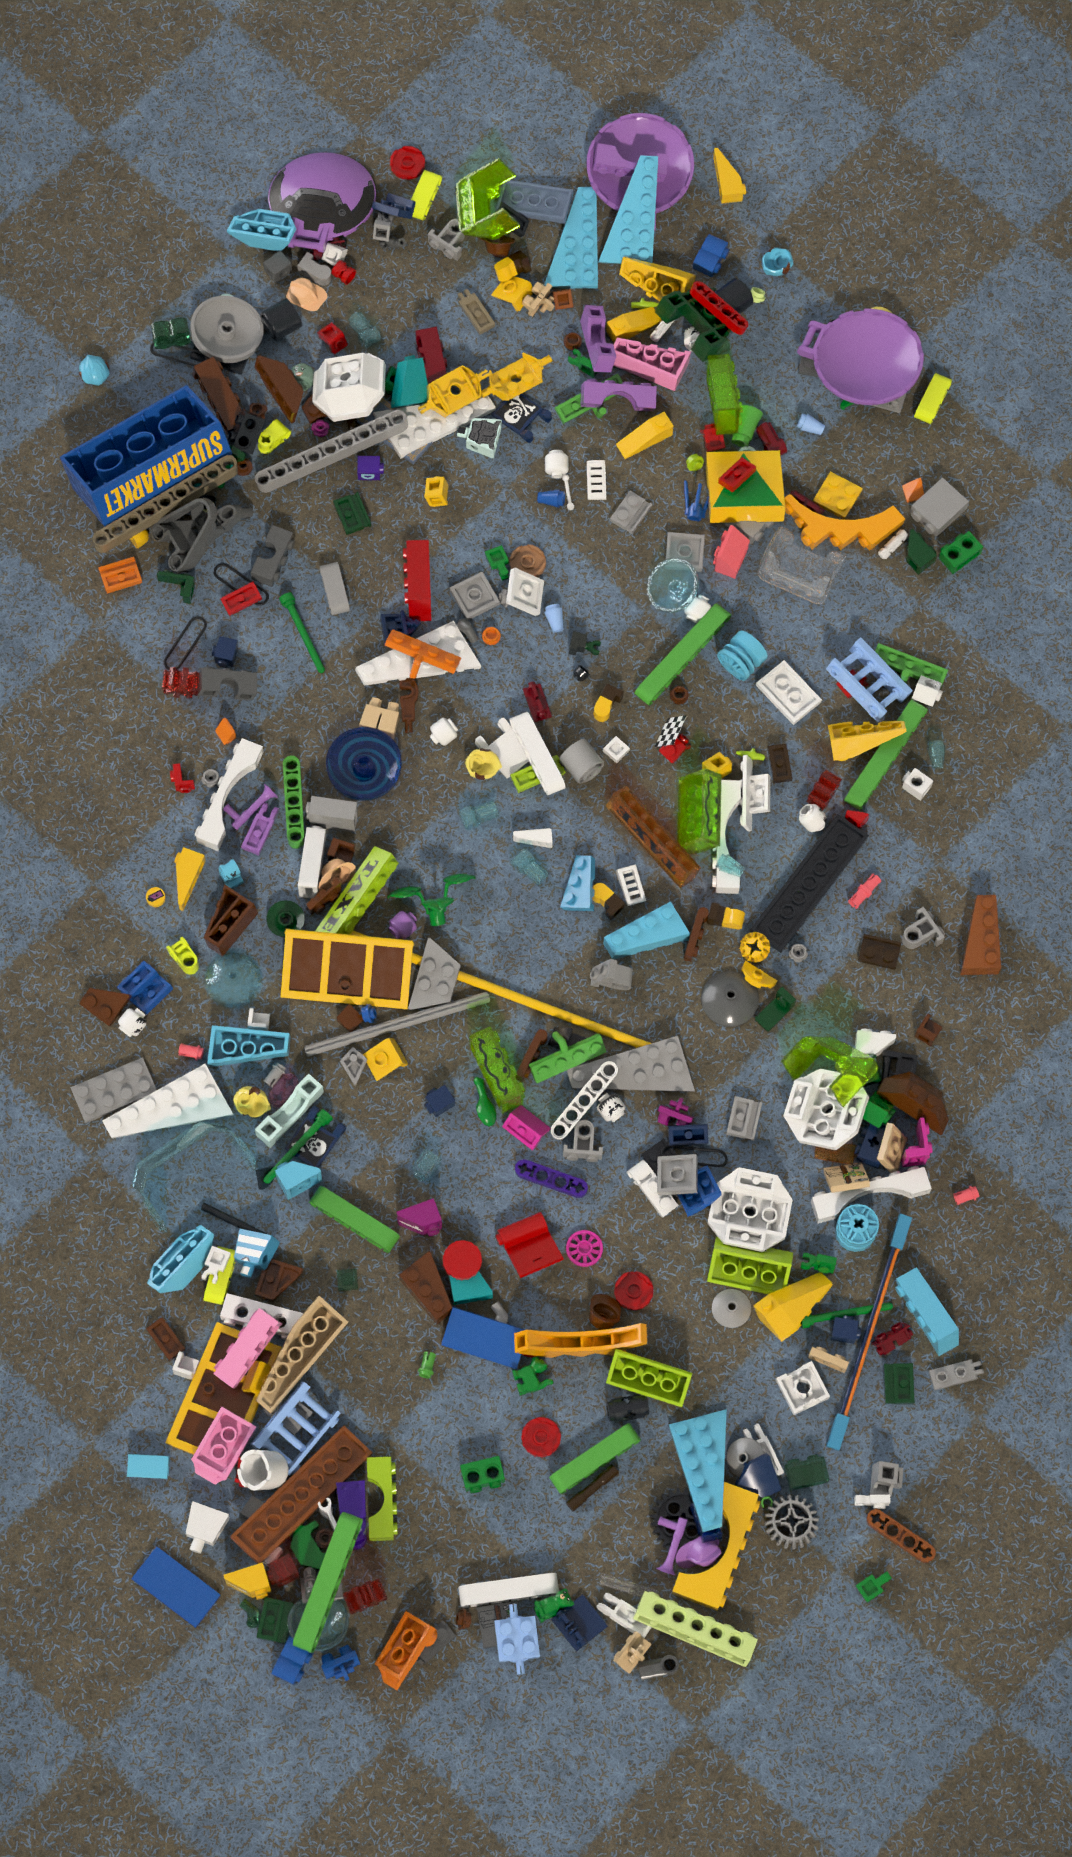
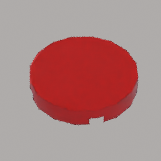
[390,146,425,180]
[443,1240,482,1280]
[614,1271,654,1311]
[521,1417,561,1457]

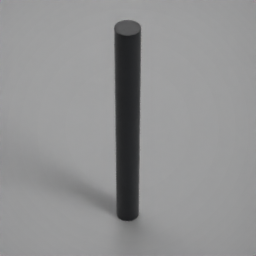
[201,1203,269,1235]

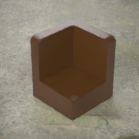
[327,838,355,863]
[914,1013,942,1046]

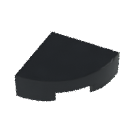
[256,1166,274,1190]

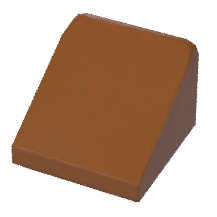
[552,289,573,310]

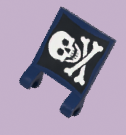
[491,394,552,443]
[284,1106,346,1168]

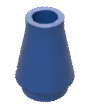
[537,489,565,508]

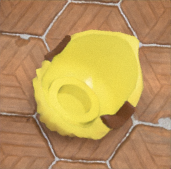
[465,748,502,780]
[233,1086,271,1118]

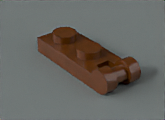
[684,907,709,962]
[515,1029,548,1082]

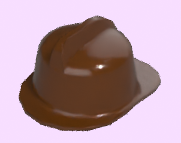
[475,230,515,259]
[589,1294,621,1330]

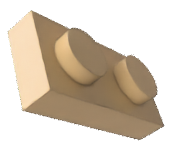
[808,1346,849,1373]

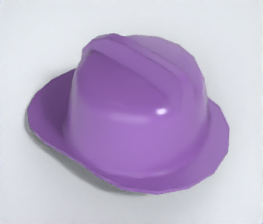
[675,1533,721,1568]

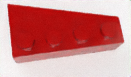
[403,540,431,621]

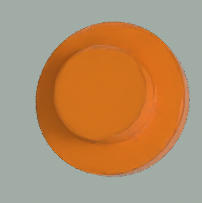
[482,627,501,645]

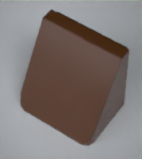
[337,1004,363,1032]

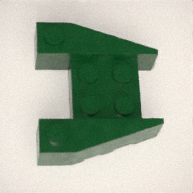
[655,287,741,362]

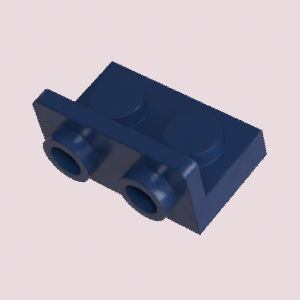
[372,193,416,219]

